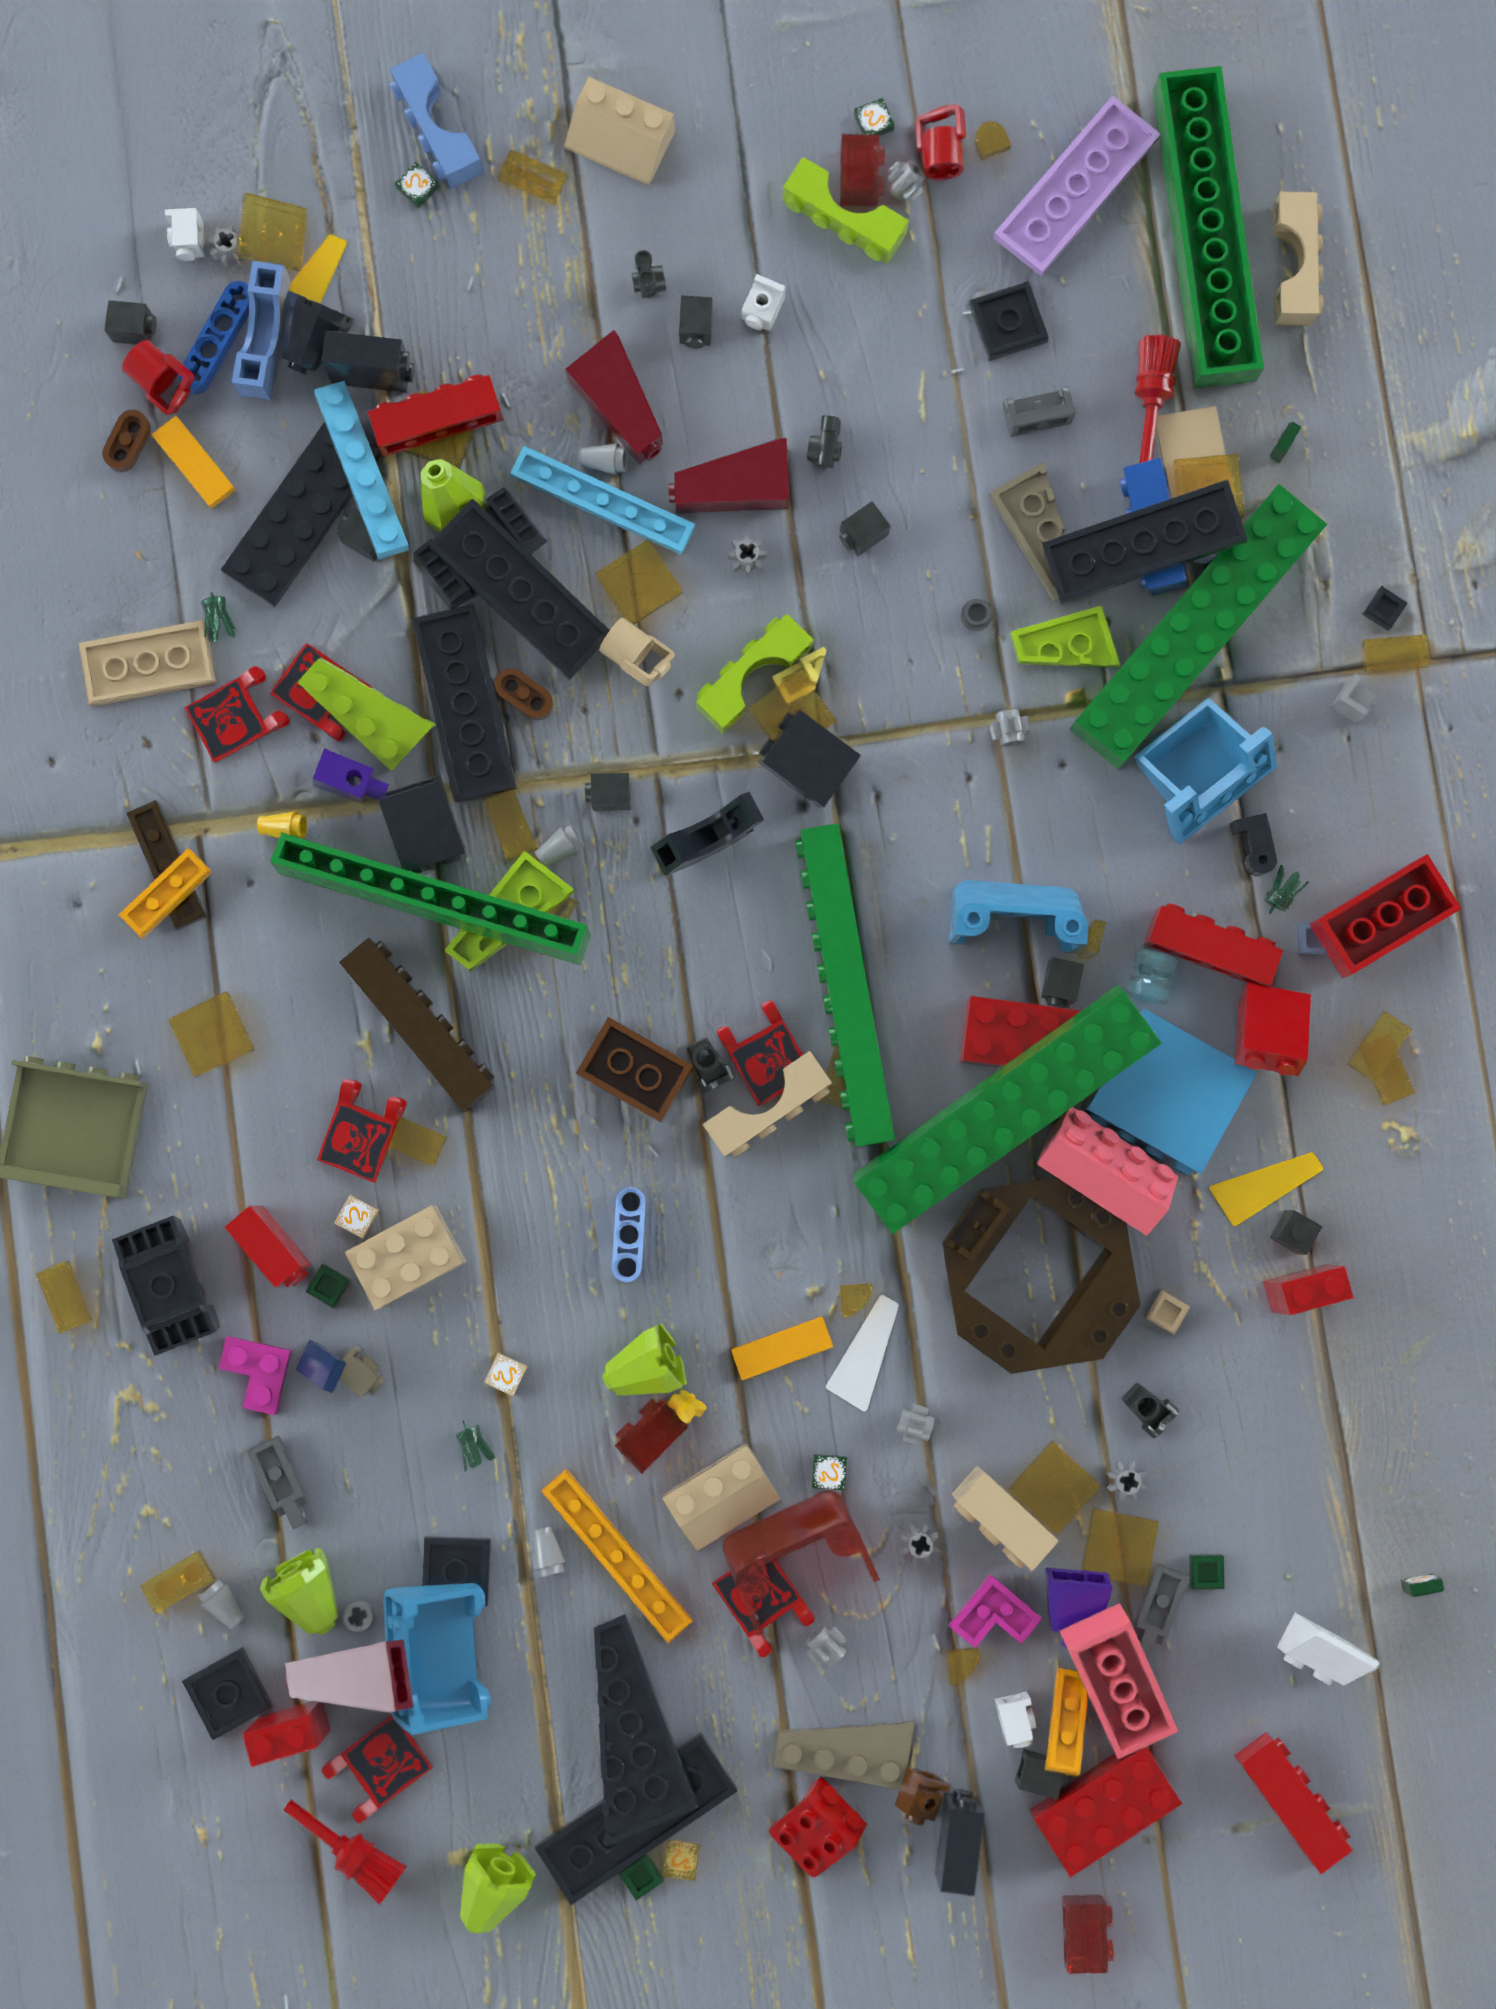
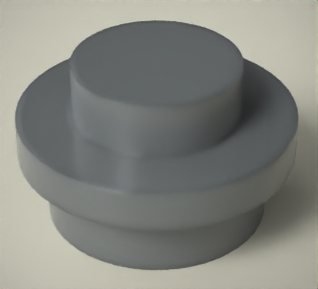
[961,599,993,631]

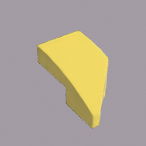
[771,647,827,707]

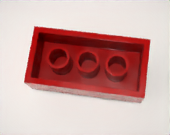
[1309,854,1462,979]
[959,996,1082,1068]
[1029,1747,1182,1878]

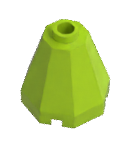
[420,459,488,533]
[602,1323,687,1396]
[260,1547,338,1635]
[460,1843,536,1934]

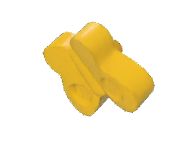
[667,1390,707,1424]

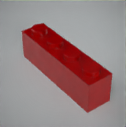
[367,374,504,457]
[1144,903,1283,986]
[1234,1732,1353,1875]

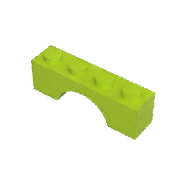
[782,157,909,264]
[696,613,814,734]

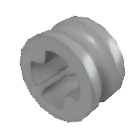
[343,1601,375,1633]

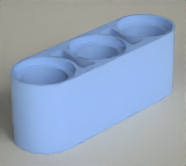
[612,1187,647,1282]

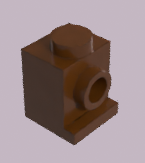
[895,1767,951,1825]

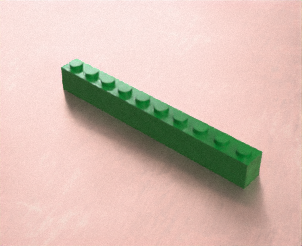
[795,823,895,1149]
[270,832,591,966]

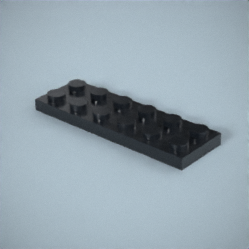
[220,421,382,607]
[1042,479,1248,605]
[428,499,610,680]
[412,604,517,804]
[534,1732,738,1905]

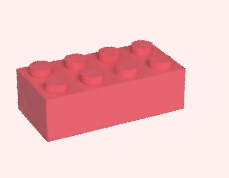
[1037,1107,1179,1236]
[1060,1603,1179,1759]

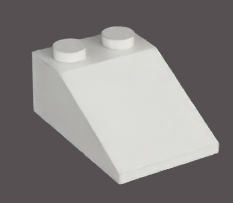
[1277,1612,1380,1686]

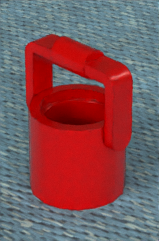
[916,104,966,180]
[122,340,194,415]

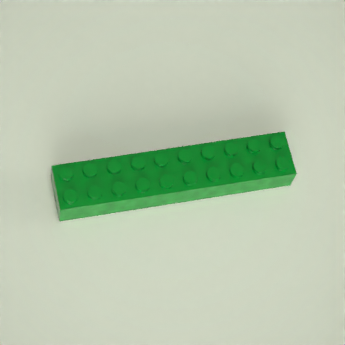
[1153,66,1264,389]
[1070,484,1328,769]
[853,984,1162,1234]

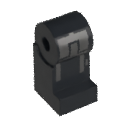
[1230,813,1277,876]

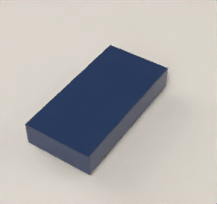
[296,1340,346,1393]

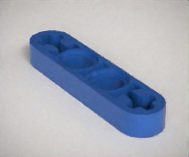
[178,281,249,394]

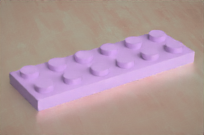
[993,95,1160,276]

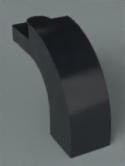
[650,792,764,876]

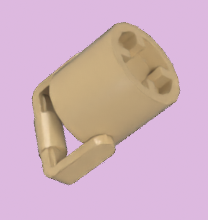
[599,617,675,686]

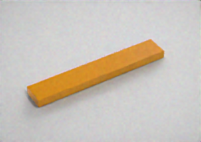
[541,1468,693,1643]

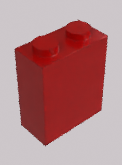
[1235,982,1311,1076]
[224,1205,312,1288]
[1263,1264,1354,1316]
[242,1701,331,1768]

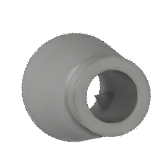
[580,443,628,475]
[535,824,585,867]
[532,1527,566,1578]
[197,1578,245,1629]

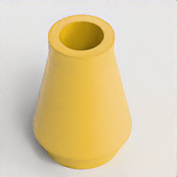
[257,811,308,839]

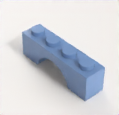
[389,53,483,190]
[231,261,291,400]

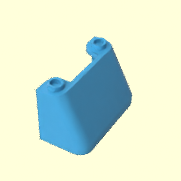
[948,880,1088,953]
[384,1583,491,1735]

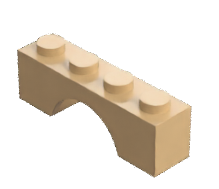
[1273,192,1324,326]
[702,1051,833,1158]

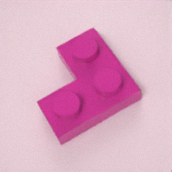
[219,1336,292,1415]
[948,1574,1042,1648]

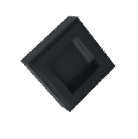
[1362,586,1408,631]

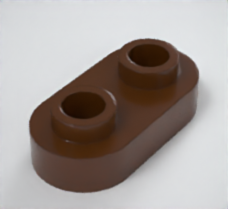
[102,410,151,472]
[495,668,553,720]

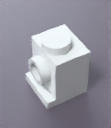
[165,208,205,261]
[741,274,785,331]
[994,1692,1036,1748]

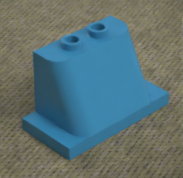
[1135,697,1277,845]

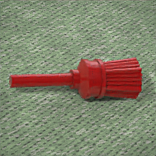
[1134,334,1181,463]
[283,1799,407,1905]

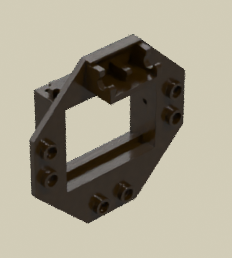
[942,1177,1141,1374]

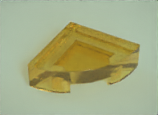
[839,1283,872,1318]
[946,1647,980,1686]

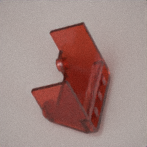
[723,1490,880,1636]

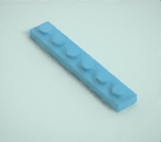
[314,381,409,560]
[510,446,695,555]

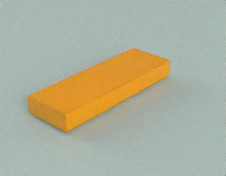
[151,416,236,509]
[118,848,213,939]
[731,1316,834,1380]
[1045,1667,1088,1777]

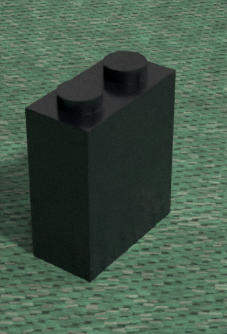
[321,331,415,393]
[758,709,861,808]
[378,775,465,874]
[935,1789,984,1896]

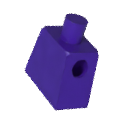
[313,749,389,803]
[1045,1568,1112,1648]

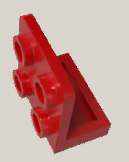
[769,1776,867,1877]

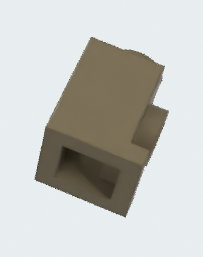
[339,1345,386,1398]

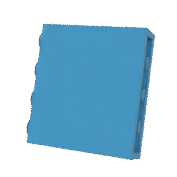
[1083,1008,1257,1177]

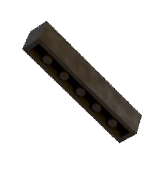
[339,938,496,1112]

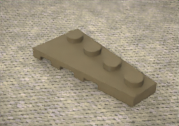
[988,462,1065,603]
[773,1721,915,1789]

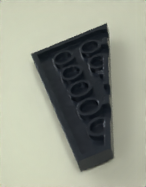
[594,1614,699,1847]

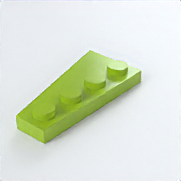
[298,658,436,771]
[444,851,576,972]

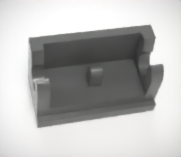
[1003,386,1076,437]

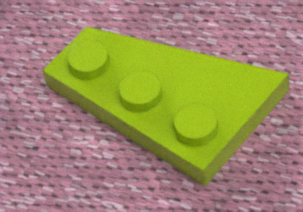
[1009,605,1120,668]

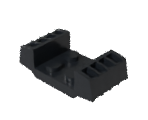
[413,487,548,609]
[112,1215,220,1356]

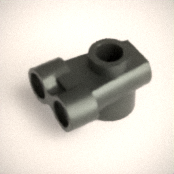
[631,250,666,298]
[807,415,842,468]
[686,1037,736,1094]
[1122,1383,1179,1438]

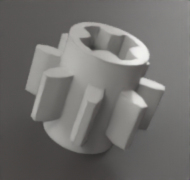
[886,161,925,201]
[208,225,249,268]
[728,534,767,577]
[990,709,1031,747]
[896,1404,935,1446]
[1106,1460,1147,1501]
[900,1523,940,1565]
[806,1626,846,1668]

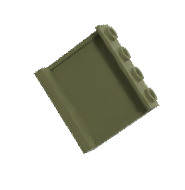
[0,1056,148,1198]

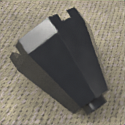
[282,290,353,374]

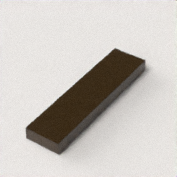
[126,800,207,930]

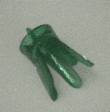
[201,592,236,642]
[1264,865,1310,914]
[455,1420,496,1472]

